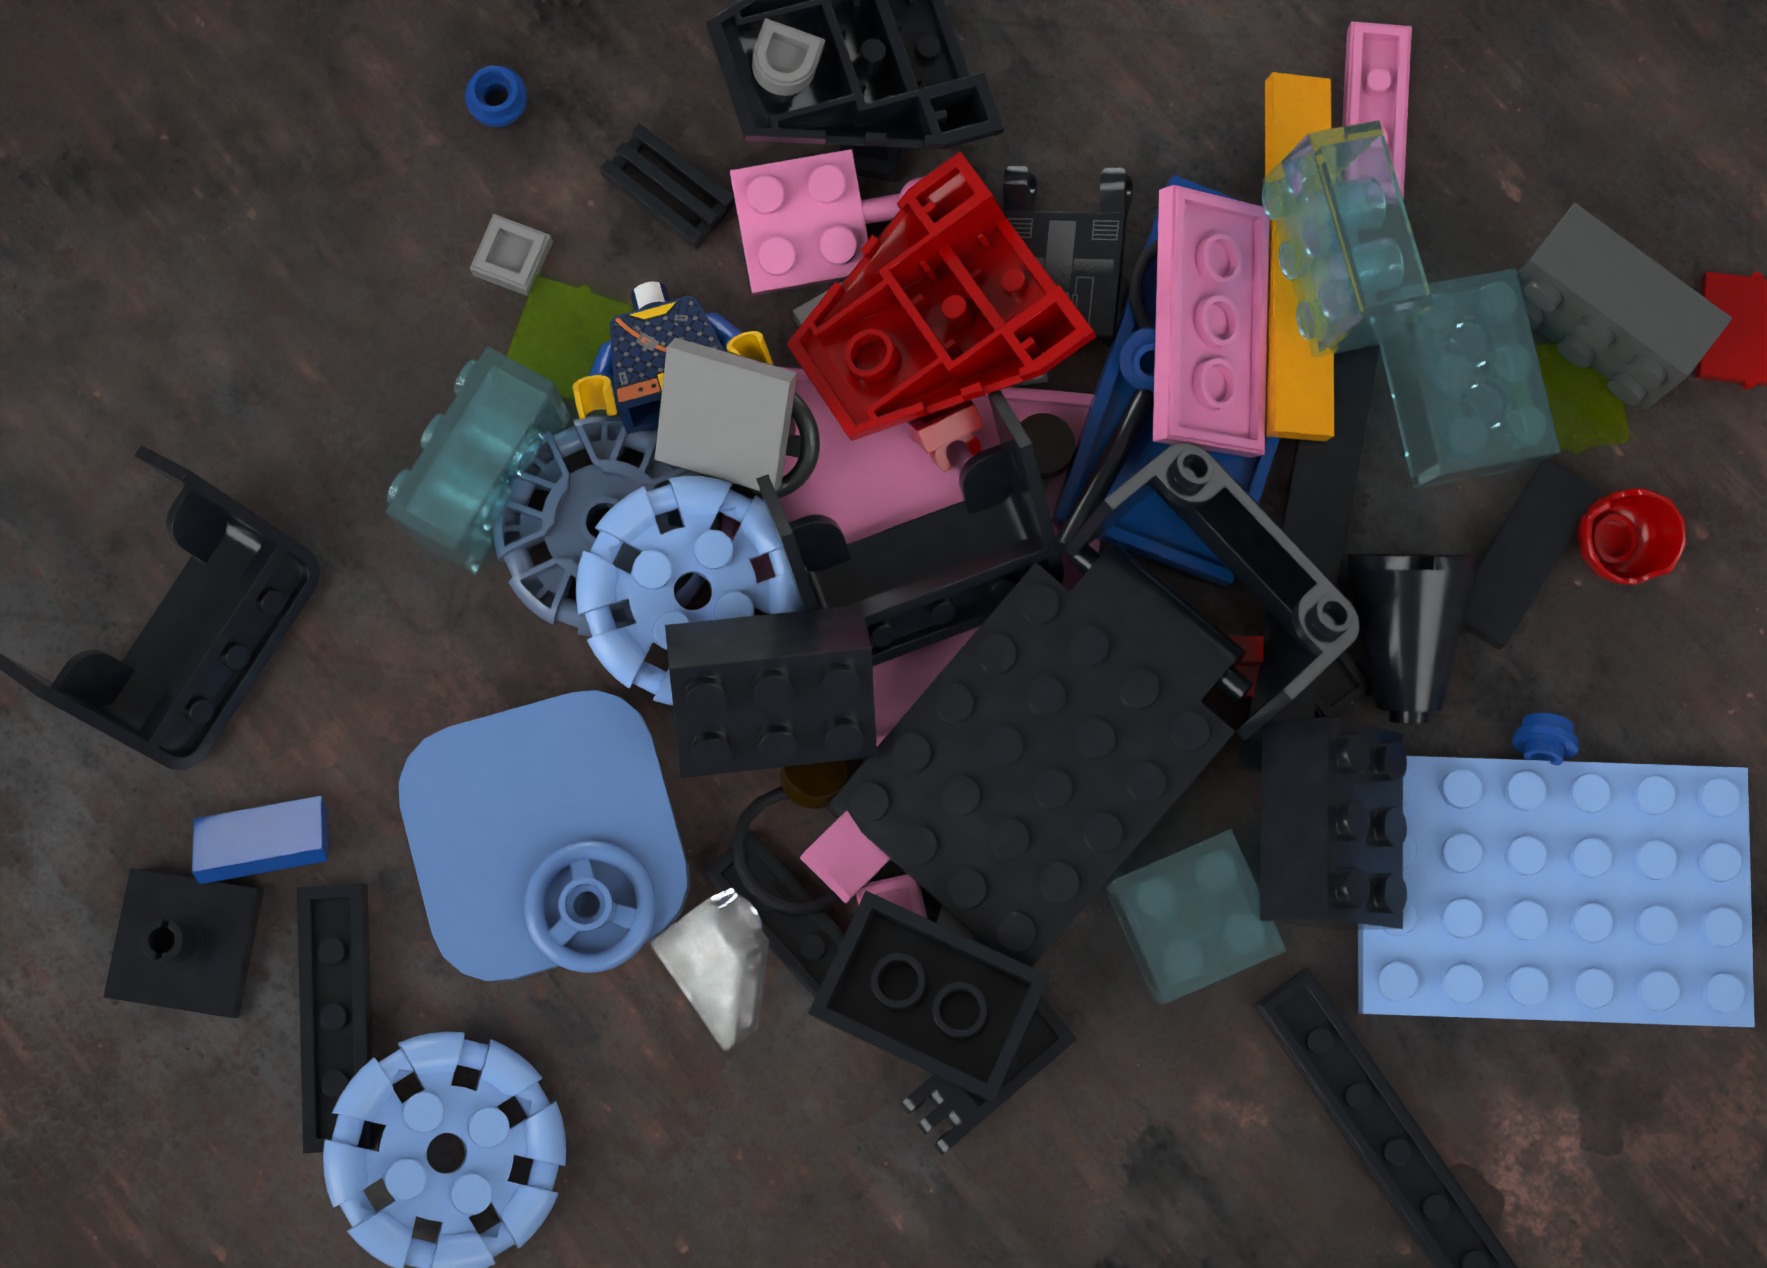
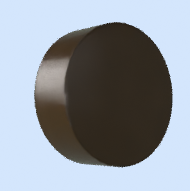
[780,760,848,809]

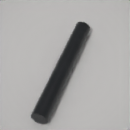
[1053,389,1154,557]

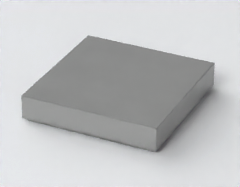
[655,338,798,491]

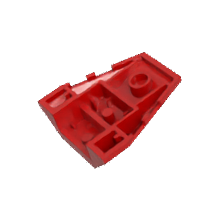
[787,151,1097,441]

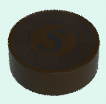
[1020,413,1075,480]

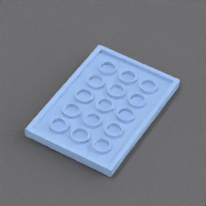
[1358,756,1755,1027]

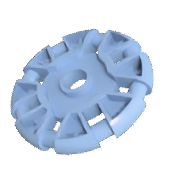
[576,476,807,706]
[323,1031,567,1268]

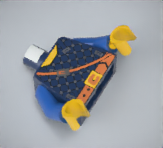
[572,281,773,434]

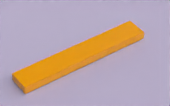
[1265,72,1334,442]

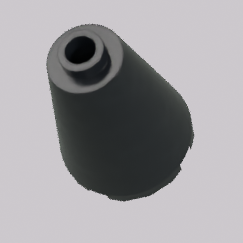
[1347,554,1478,724]

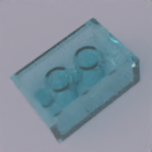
[1262,120,1434,358]
[1371,268,1560,490]
[385,346,571,576]

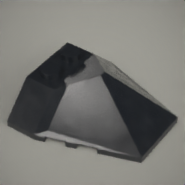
[706,0,1005,149]

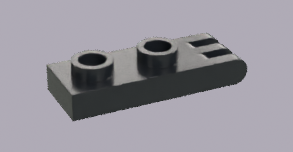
[900,997,1077,1155]

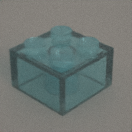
[1104,829,1286,1005]

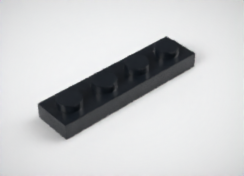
[297,883,375,1154]

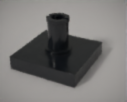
[103,868,264,1018]

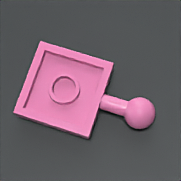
[730,149,924,296]

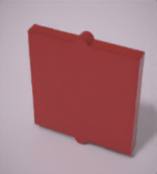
[1696,272,1767,390]

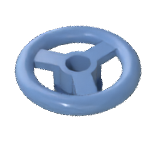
[524,840,656,973]

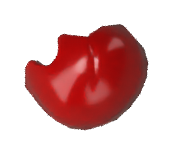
[1577,488,1687,585]

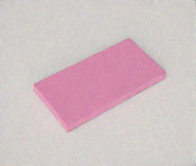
[1153,185,1270,458]

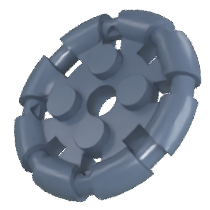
[493,415,721,637]

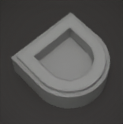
[752,18,825,96]

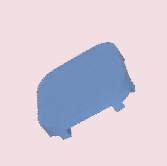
[398,690,691,982]

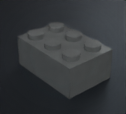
[1496,203,1733,411]

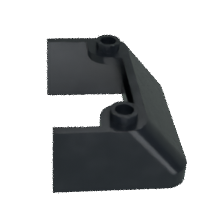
[756,390,1064,666]
[1065,443,1360,741]
[0,445,320,770]

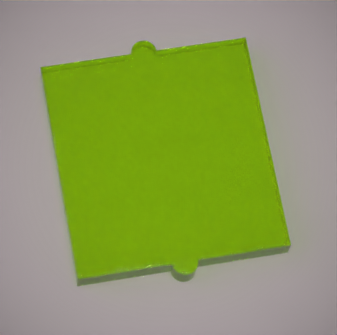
[500,275,634,401]
[1509,341,1630,455]

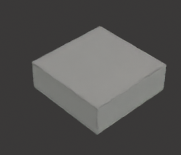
[469,214,553,297]

